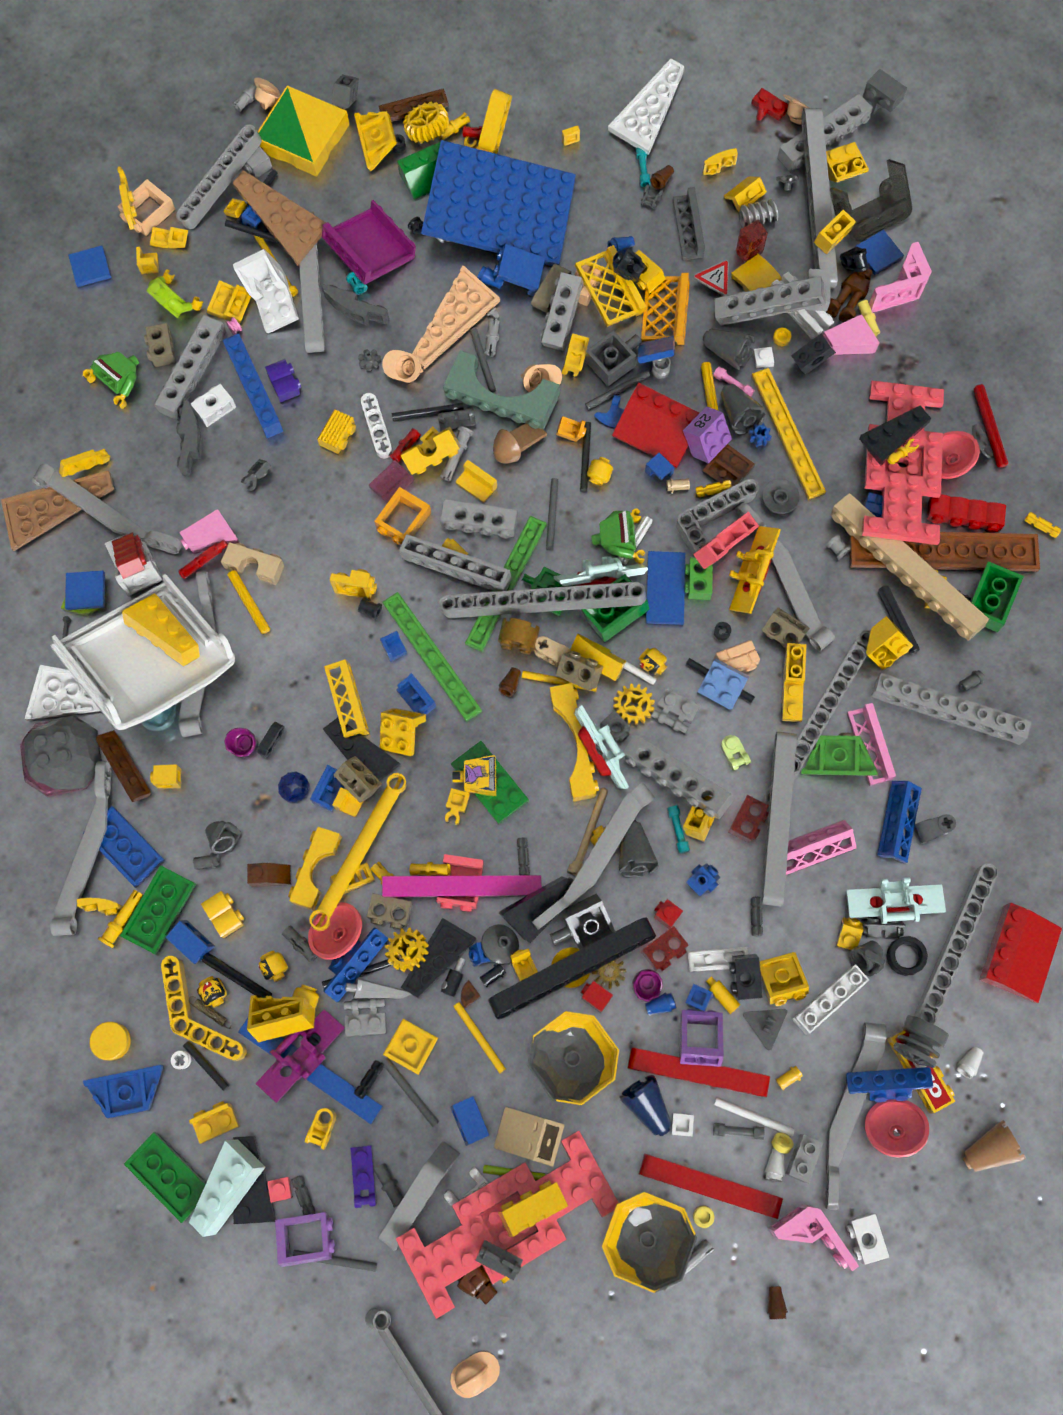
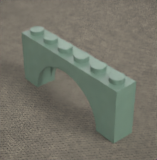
[443,350,561,430]

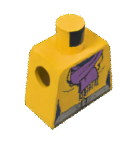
[452,755,496,796]

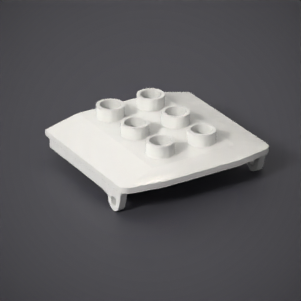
[50,574,235,730]

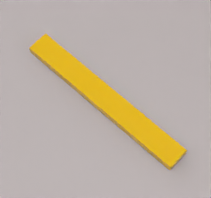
[751,368,826,500]

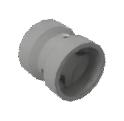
[652,357,671,379]

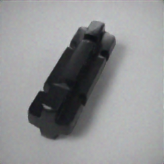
[354,1060,384,1099]

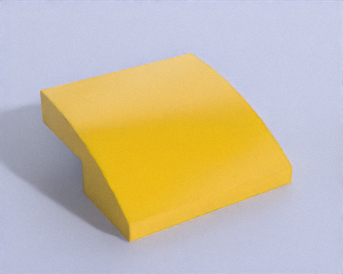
[731,254,782,292]
[206,280,251,323]

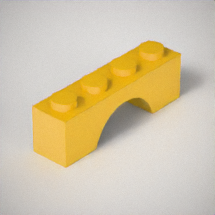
[288,827,342,911]

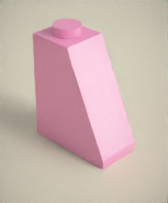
[823,314,879,355]
[179,509,239,554]

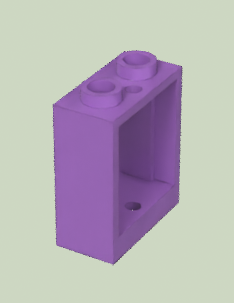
[680,1009,724,1067]
[275,1212,335,1267]

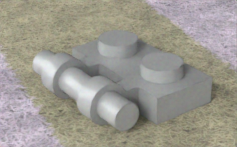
[651,688,700,734]
[344,998,387,1037]

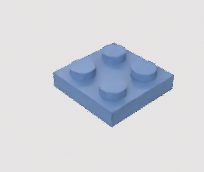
[698,658,750,710]

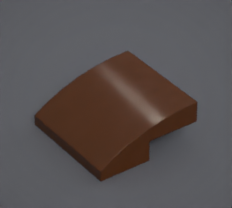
[703,444,755,487]

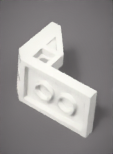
[233,249,299,334]
[105,535,163,596]

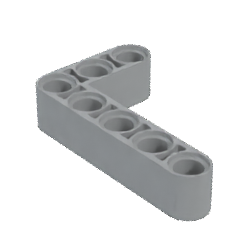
[676,479,759,558]
[378,1142,460,1251]

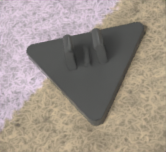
[743,1009,787,1050]

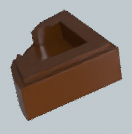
[461,980,481,1009]

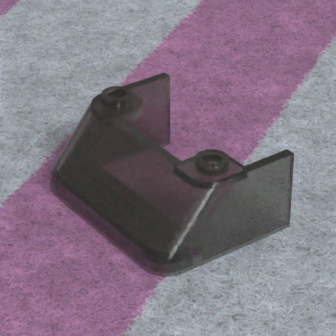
[830,159,912,241]

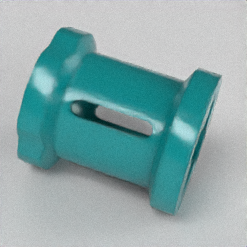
[346,272,368,295]

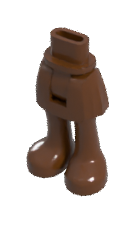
[826,269,873,323]
[457,1265,498,1305]

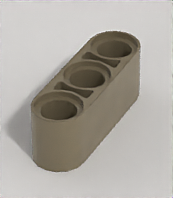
[531,264,571,313]

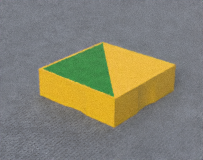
[258,85,350,177]

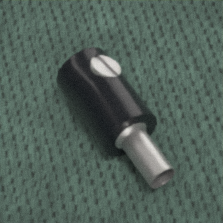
[441,957,465,997]

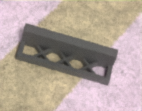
[673,187,705,260]

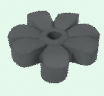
[776,175,799,190]
[358,349,381,371]

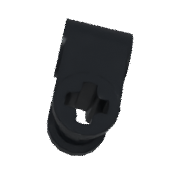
[840,246,870,272]

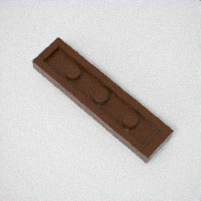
[379,88,449,122]
[95,730,151,802]

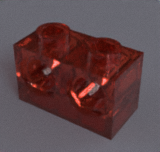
[736,220,768,263]
[728,795,769,843]
[641,926,689,971]

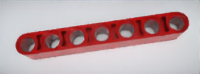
[627,1048,770,1097]
[639,1154,783,1219]

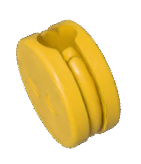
[89,1022,131,1061]

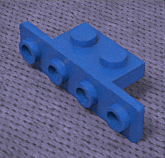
[323,927,388,1002]
[846,1067,933,1103]

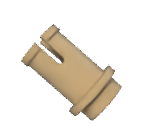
[666,478,690,493]

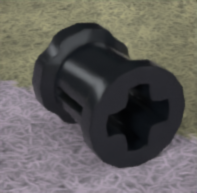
[358,597,382,619]

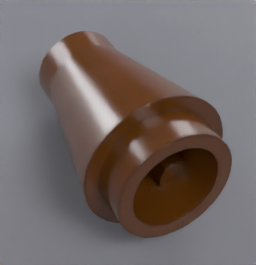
[650,165,674,189]
[499,667,521,697]
[767,1286,788,1320]

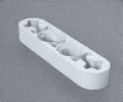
[361,393,392,459]

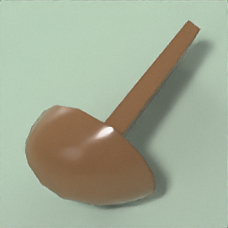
[493,424,547,464]

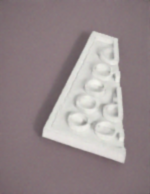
[608,59,684,155]
[24,665,100,721]

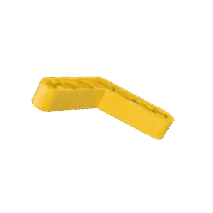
[476,89,512,154]
[161,956,247,1061]

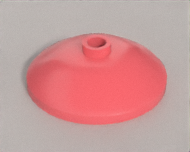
[942,431,980,479]
[308,902,362,960]
[865,1099,929,1157]

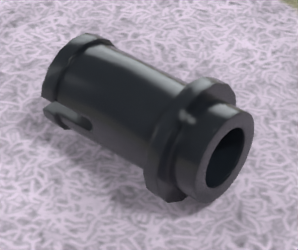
[480,964,506,987]

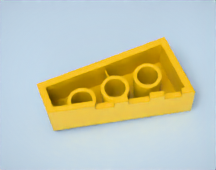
[122,593,200,666]

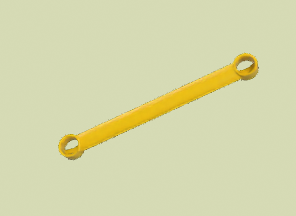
[309,773,407,931]

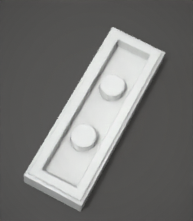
[687,947,748,972]

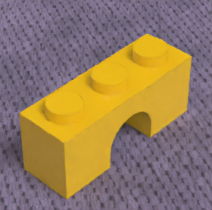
[401,427,461,475]

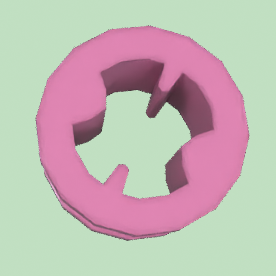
[226,317,242,335]

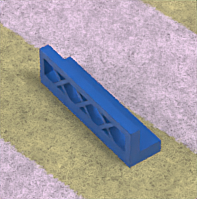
[877,781,922,863]

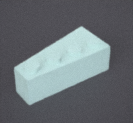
[189,1139,265,1237]

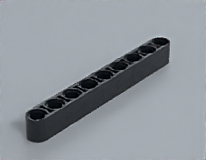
[488,917,656,1019]

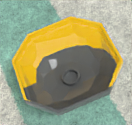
[528,1011,619,1105]
[602,1192,697,1293]

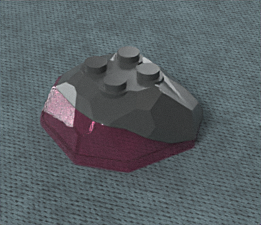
[20,715,102,797]

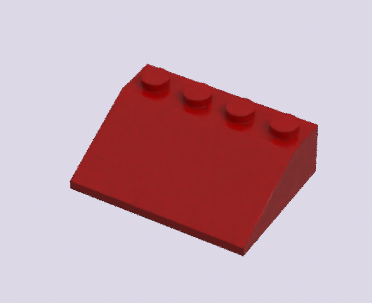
[612,383,699,468]
[979,903,1062,1003]

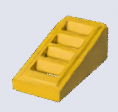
[330,862,375,895]

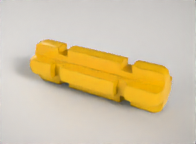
[696,480,732,497]
[1025,512,1061,538]

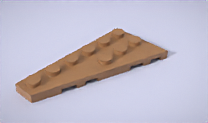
[233,170,326,266]
[1,470,114,551]

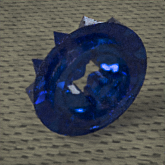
[278,771,309,802]

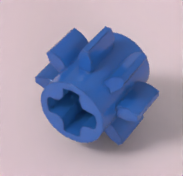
[749,423,772,447]

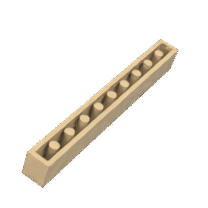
[831,493,989,641]

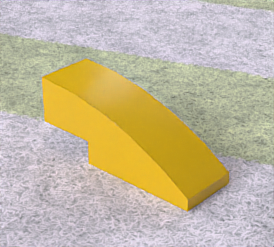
[570,634,626,681]

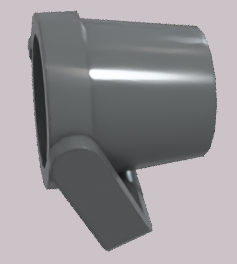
[205,821,241,854]
[850,940,885,977]

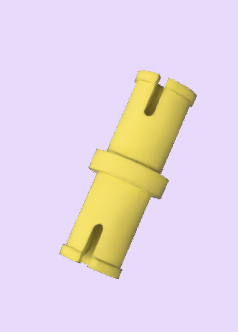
[857,300,880,336]

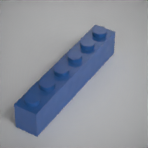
[222,333,284,438]

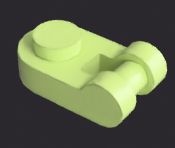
[721,735,751,771]

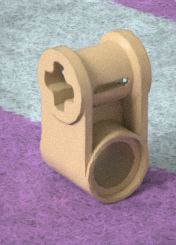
[534,636,571,668]

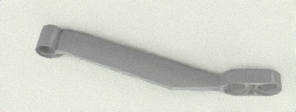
[32,464,182,554]
[735,503,835,651]
[179,570,216,737]
[51,761,111,936]
[532,783,655,930]
[825,1023,887,1210]
[365,1309,442,1415]

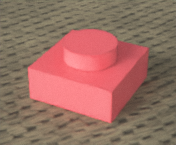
[267,1177,293,1203]

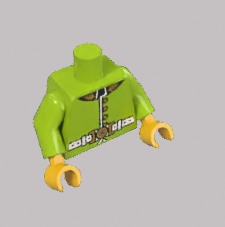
[146,269,203,318]

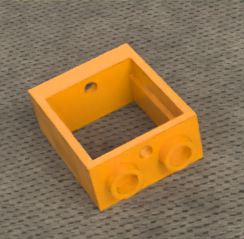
[374,487,431,545]

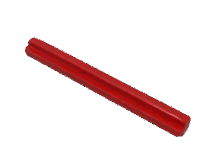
[974,384,1008,468]

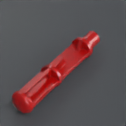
[178,539,228,579]

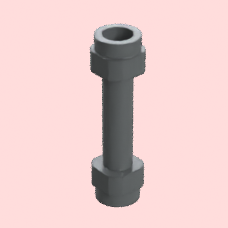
[713,1123,765,1140]

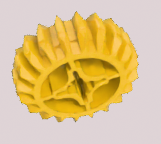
[403,101,449,144]

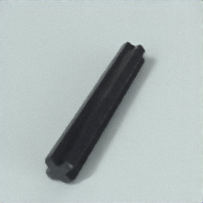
[878,585,920,654]
[202,953,272,998]

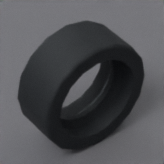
[886,936,928,976]

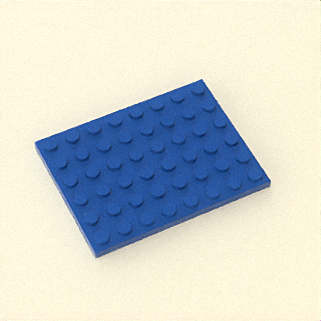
[421,140,576,266]

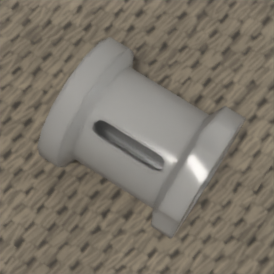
[826,535,851,560]

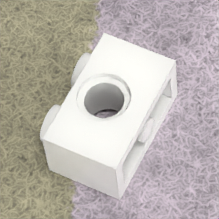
[191,384,236,427]
[846,1213,889,1265]

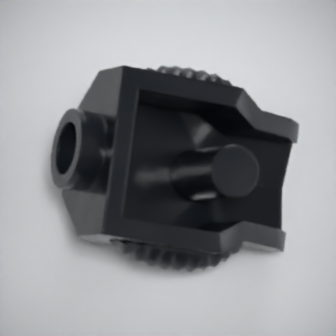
[612,248,646,283]

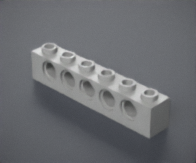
[777,94,873,172]
[715,276,826,326]
[155,315,226,420]
[399,534,512,592]
[623,734,733,820]

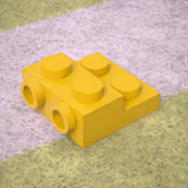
[330,569,377,600]
[760,952,809,1006]

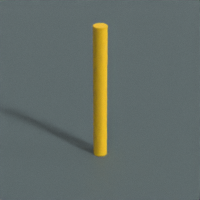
[522,670,598,692]
[453,1002,506,1074]

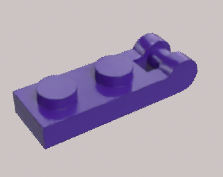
[350,1145,377,1208]

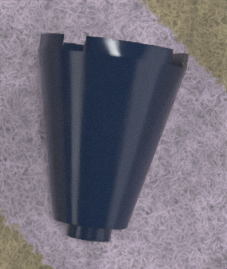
[619,1075,672,1136]

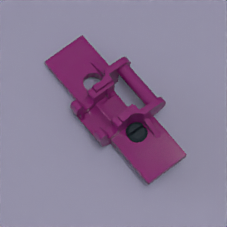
[255,1009,345,1103]

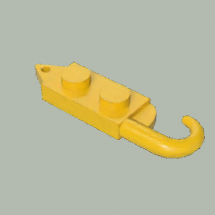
[117,166,137,230]

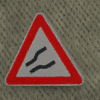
[694,260,729,296]

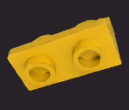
[189,1101,240,1144]

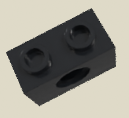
[791,333,836,374]
[729,954,762,1000]

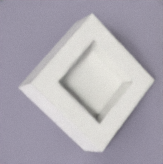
[753,347,774,368]
[671,1113,694,1137]

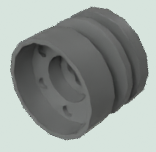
[893,1015,949,1068]

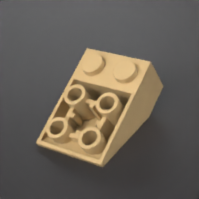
[494,1107,565,1167]

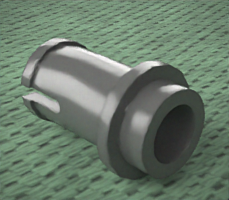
[959,670,985,692]
[193,852,220,870]

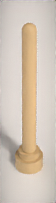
[567,788,608,876]

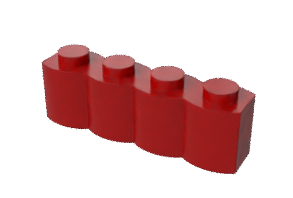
[927,494,1006,533]
[112,532,147,579]

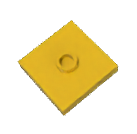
[383,1018,439,1075]

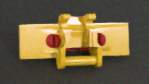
[729,526,781,614]

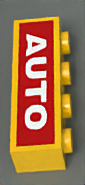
[887,1030,956,1114]

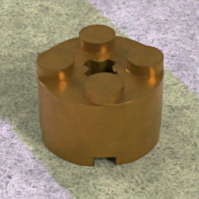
[498,618,540,655]

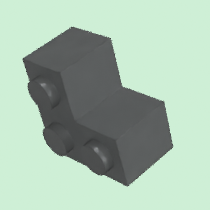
[863,69,907,114]

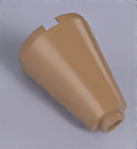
[963,1120,1026,1172]

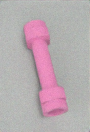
[713,366,755,397]

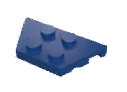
[83,1065,163,1118]

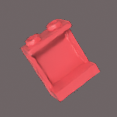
[436,854,484,912]

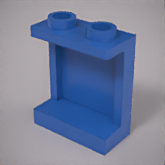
[493,244,545,297]

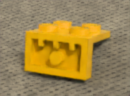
[380,708,426,756]

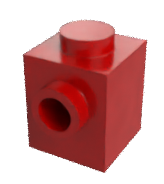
[654,899,683,930]
[580,981,613,1013]

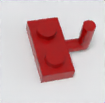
[751,88,788,121]

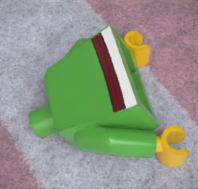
[83,352,139,409]
[591,508,645,564]

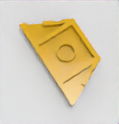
[354,111,397,171]

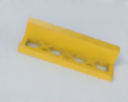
[324,659,370,738]

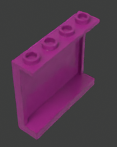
[322,200,416,285]

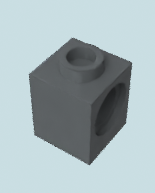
[600,710,630,743]

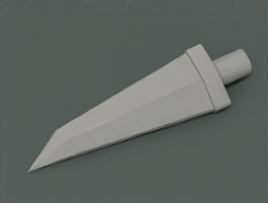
[345,978,411,999]

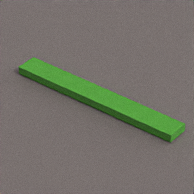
[465,516,547,652]
[382,592,482,722]

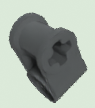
[915,814,956,843]

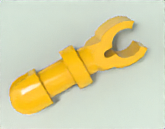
[887,439,919,464]

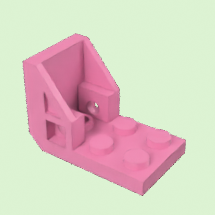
[869,242,932,313]
[768,1204,859,1271]

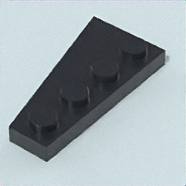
[859,405,931,465]
[323,717,401,781]
[401,918,477,998]
[233,1136,276,1224]

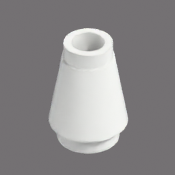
[957,1046,984,1079]
[764,1149,785,1182]

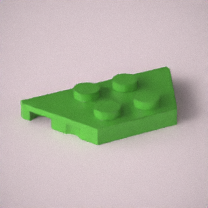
[801,735,878,776]

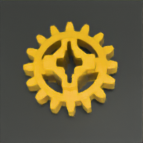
[613,683,655,726]
[385,928,429,972]

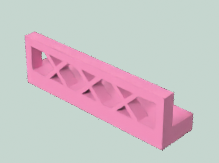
[847,703,896,786]
[786,820,857,875]

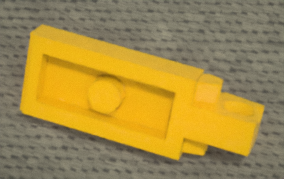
[59,449,110,477]

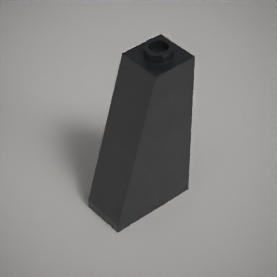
[499,876,573,943]

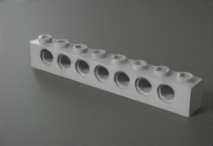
[871,673,1032,745]

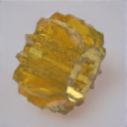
[592,959,626,990]

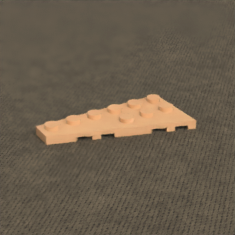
[412,266,500,369]

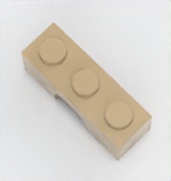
[221,542,285,585]

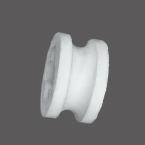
[171,1051,191,1069]

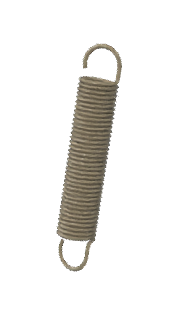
[189,996,231,1029]

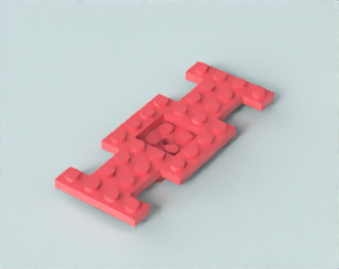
[862,380,944,545]
[396,1131,619,1319]

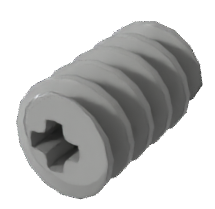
[739,199,779,228]

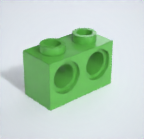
[685,557,713,600]

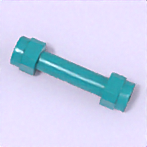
[636,147,651,187]
[667,805,690,854]

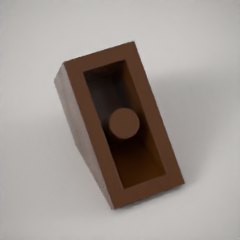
[247,863,291,887]

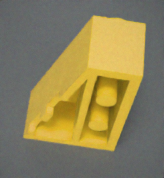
[247,995,315,1042]
[498,1180,568,1237]

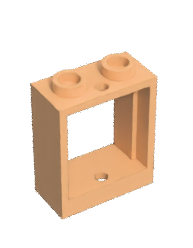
[117,179,175,236]

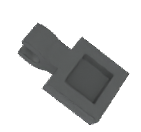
[241,459,271,491]

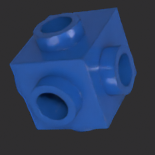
[686,863,721,896]

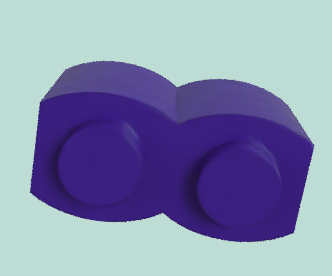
[265,359,302,402]

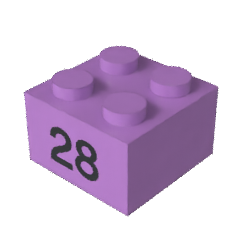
[683,406,732,463]

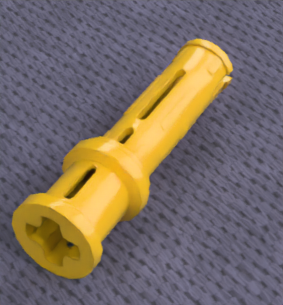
[98,890,143,948]

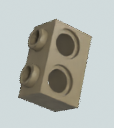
[144,323,176,367]
[762,607,810,649]
[556,651,603,690]
[334,756,382,803]
[367,893,413,929]

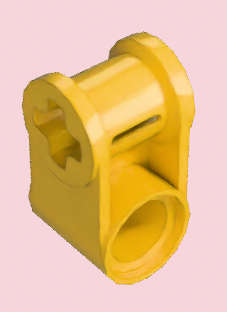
[305,1107,337,1150]

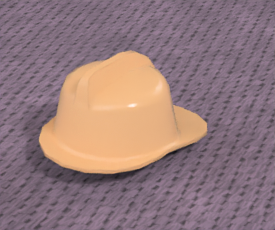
[254,78,281,110]
[783,94,809,125]
[382,350,423,383]
[521,364,562,392]
[450,1351,500,1398]

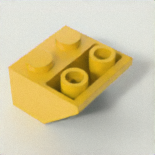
[826,142,869,183]
[866,616,913,670]

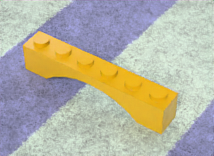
[550,683,599,802]

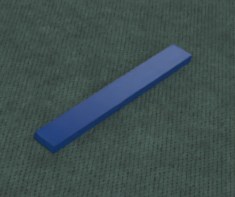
[238,1018,383,1124]

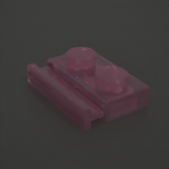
[369,460,414,503]

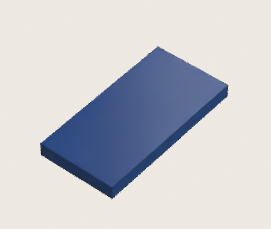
[646,551,686,625]
[83,806,165,888]

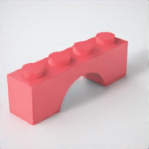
[693,511,759,569]

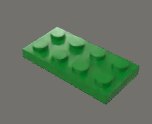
[451,741,529,824]
[120,865,196,955]
[124,1132,206,1223]

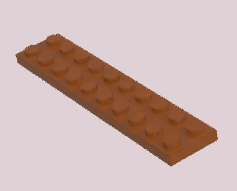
[849,532,1040,572]

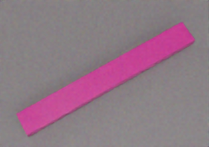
[382,875,542,897]

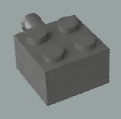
[585,331,642,386]
[550,893,615,950]

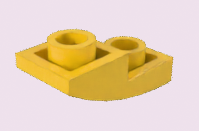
[702,148,738,175]
[77,898,123,916]

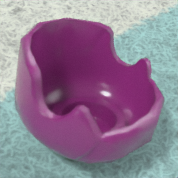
[224,728,257,757]
[632,969,663,1002]

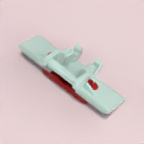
[554,556,648,586]
[574,705,629,789]
[846,877,946,924]

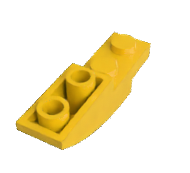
[781,643,806,722]

